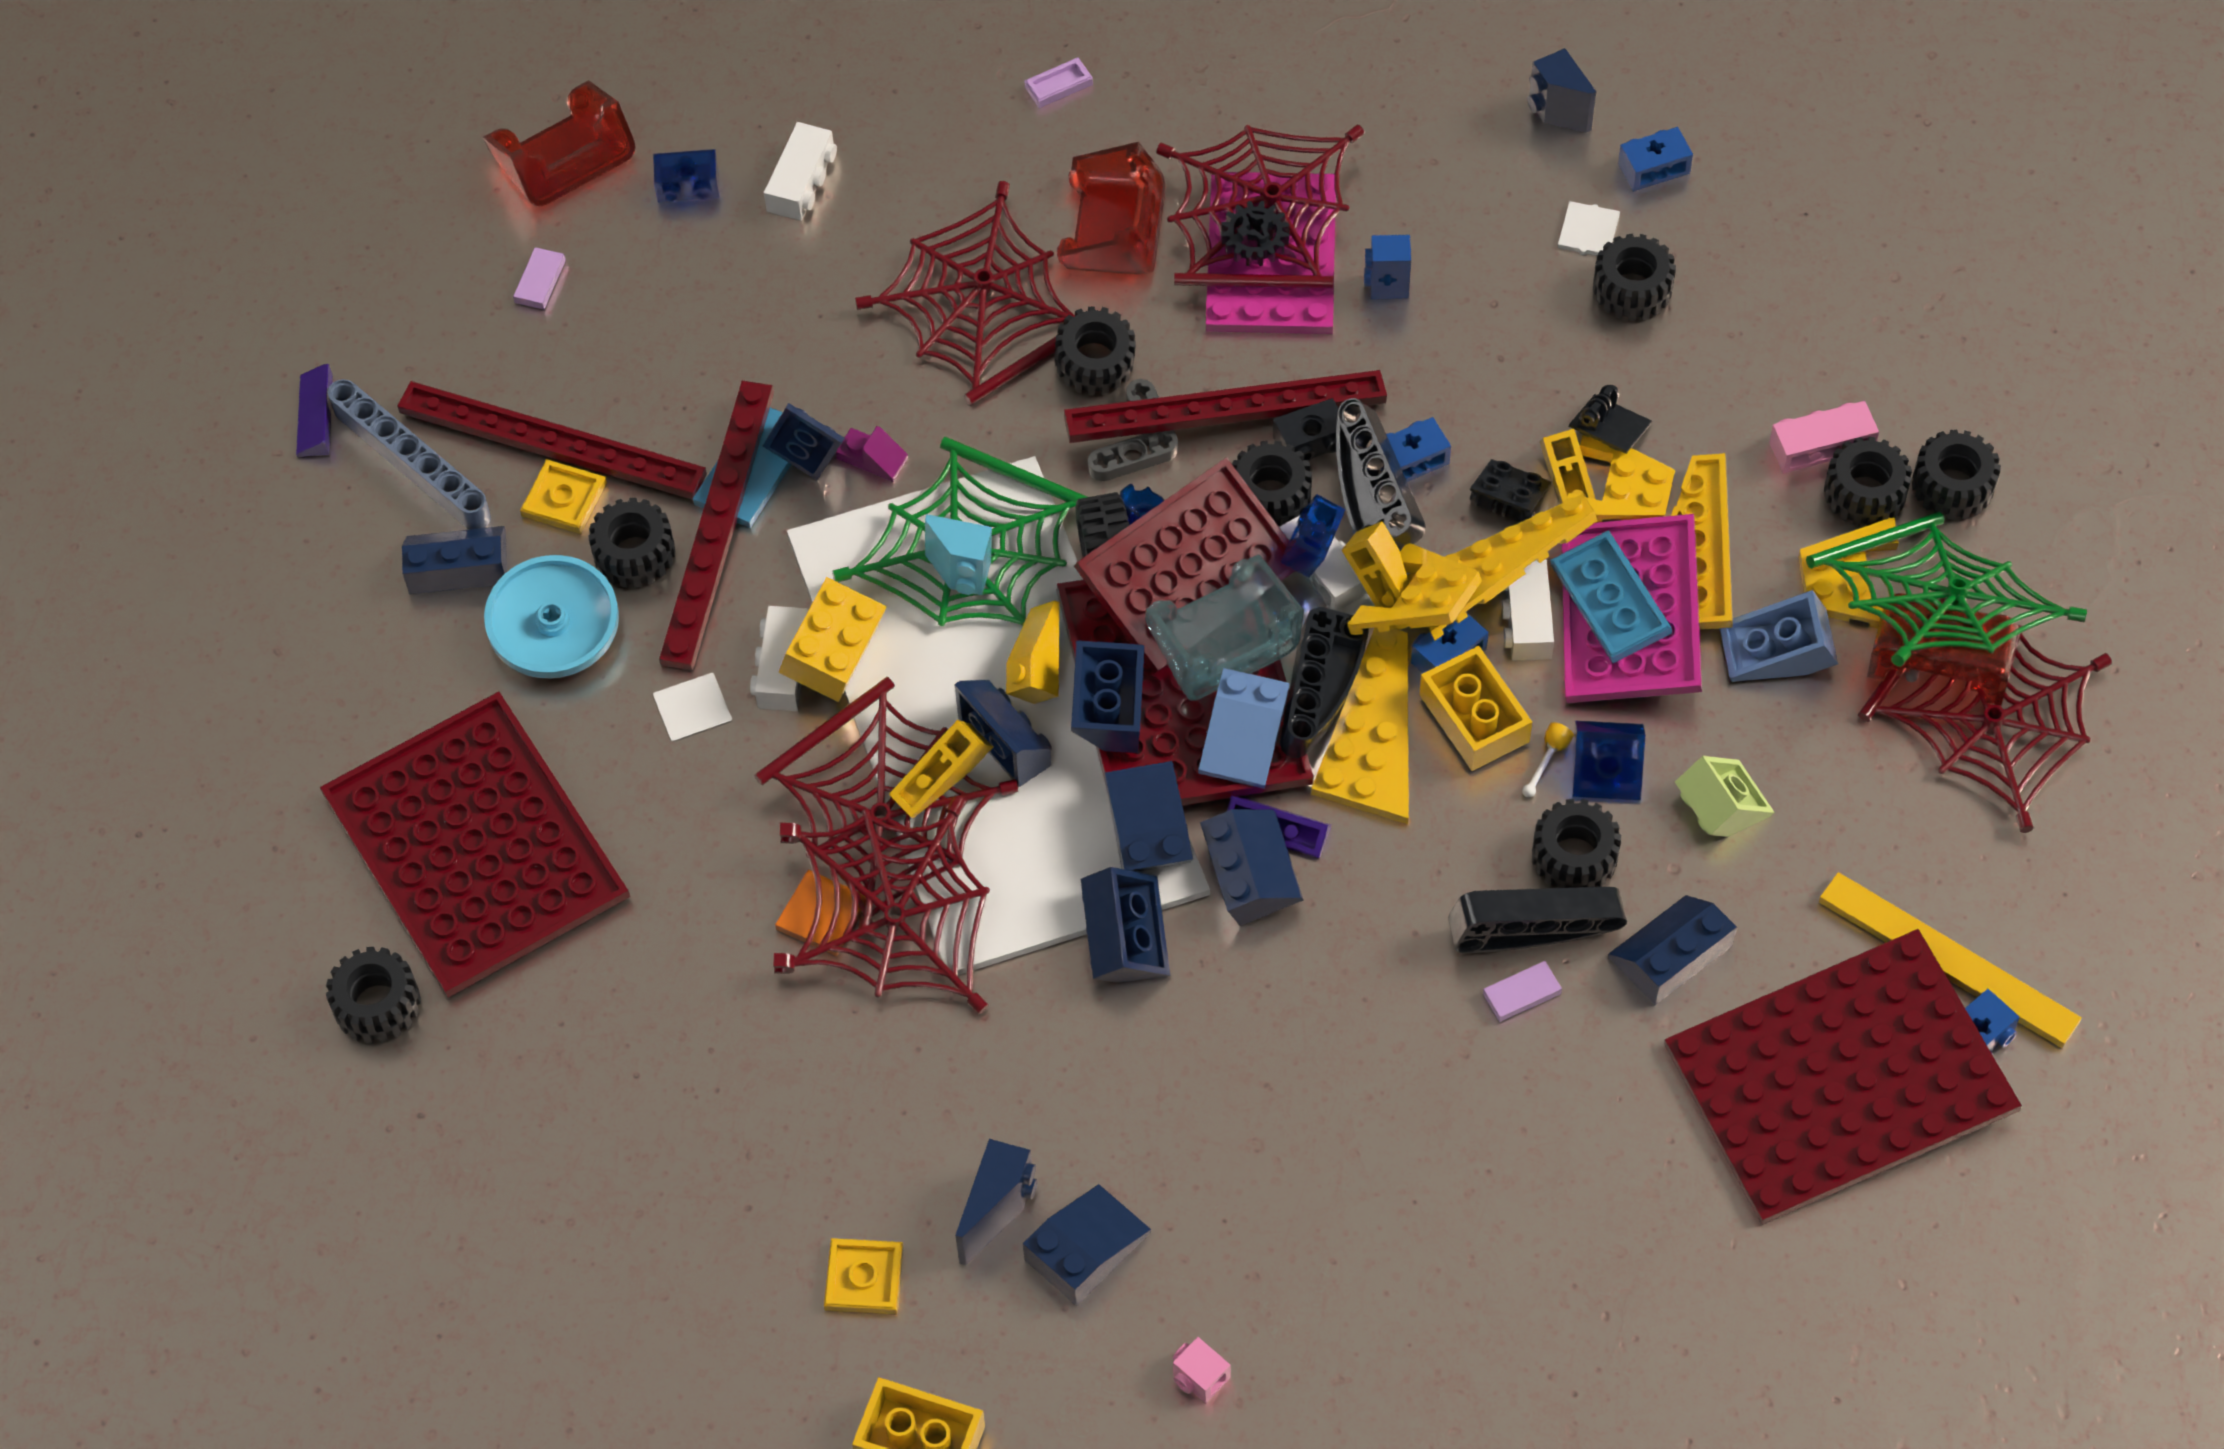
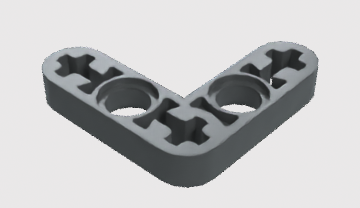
[1088,379,1178,481]

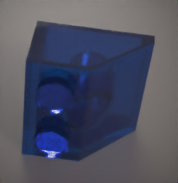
[1572,720,1646,800]

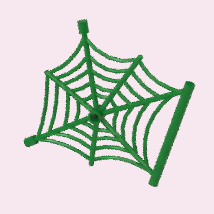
[832,436,1087,626]
[1806,512,2087,666]

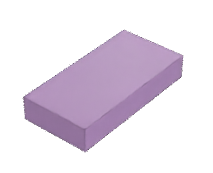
[1024,57,1093,108]
[513,247,566,310]
[1483,961,1562,1023]

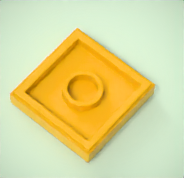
[520,459,607,534]
[824,1238,904,1314]

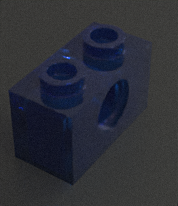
[653,149,720,203]
[1280,494,1346,578]

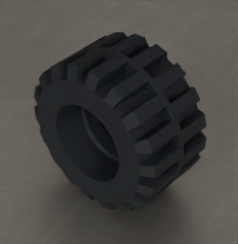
[1593,233,1676,321]
[1054,306,1136,395]
[1912,429,2001,520]
[1824,437,1912,526]
[1232,441,1312,526]
[1075,492,1129,558]
[588,498,675,588]
[1532,799,1621,888]
[326,947,421,1044]

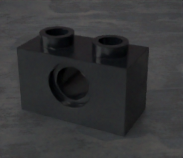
[1273,398,1339,461]

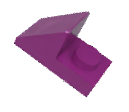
[836,426,908,482]

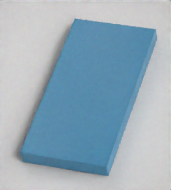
[693,407,791,529]
[1550,530,1672,663]

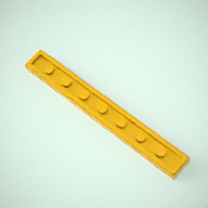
[1819,872,2082,1049]

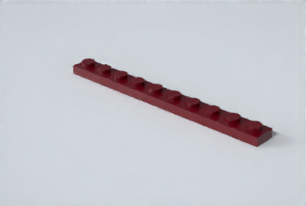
[1064,370,1387,443]
[659,380,774,671]
[397,381,707,500]

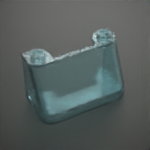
[1145,554,1304,701]

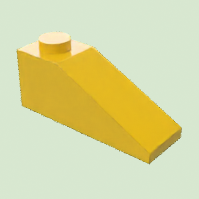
[1539,429,1603,522]
[1342,521,1409,630]
[1006,600,1060,704]
[889,720,993,818]

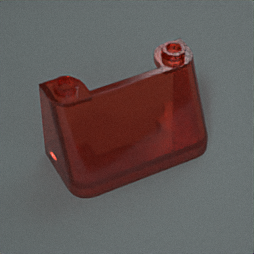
[483,80,636,206]
[1057,142,1166,275]
[1867,593,2018,706]

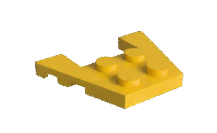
[1567,435,1675,523]
[1798,518,1912,635]
[1347,543,1482,635]

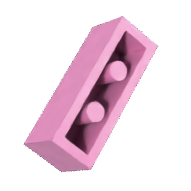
[1769,401,1879,474]

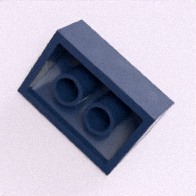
[402,526,507,595]
[1071,640,1144,753]
[954,680,1052,787]
[1200,809,1304,926]
[1080,867,1171,983]
[1608,895,1737,1005]

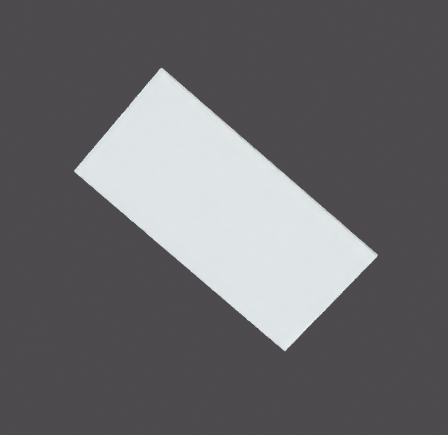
[787,456,1210,975]

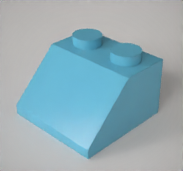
[925,514,992,595]

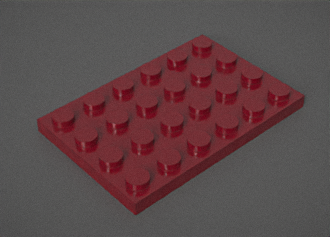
[1074,457,1306,674]

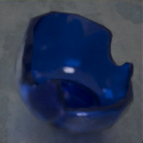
[1120,484,1165,525]

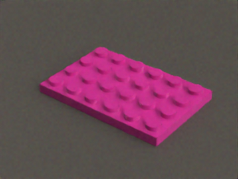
[1206,172,1336,334]
[1562,514,1702,703]

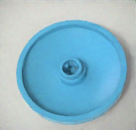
[484,555,619,678]

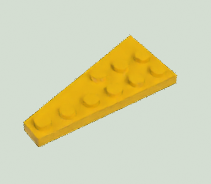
[1671,453,1733,630]
[1407,494,1598,641]
[1311,627,1409,825]

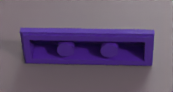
[296,364,333,457]
[1227,796,1331,858]

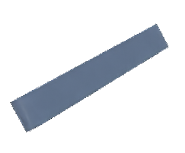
[328,379,491,529]

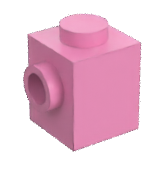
[1173,1337,1231,1404]

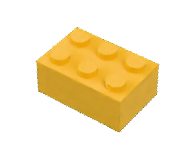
[778,577,887,702]
[1419,646,1532,771]
[852,1377,985,1449]

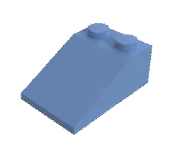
[1720,590,1838,682]
[1198,668,1290,789]

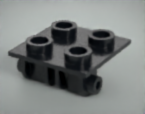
[1568,385,1652,454]
[1469,459,1552,522]

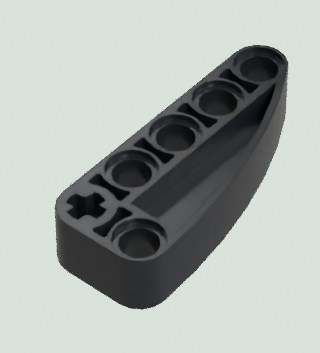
[1336,398,1426,551]
[1280,607,1369,758]
[1448,887,1627,953]

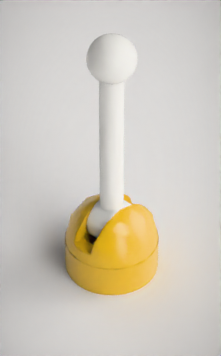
[1522,722,1574,798]

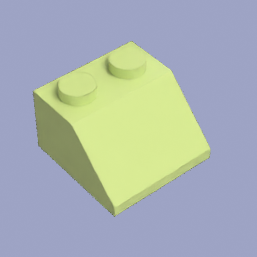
[1675,756,1775,837]

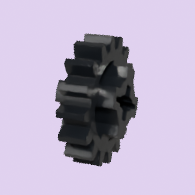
[1221,201,1289,266]

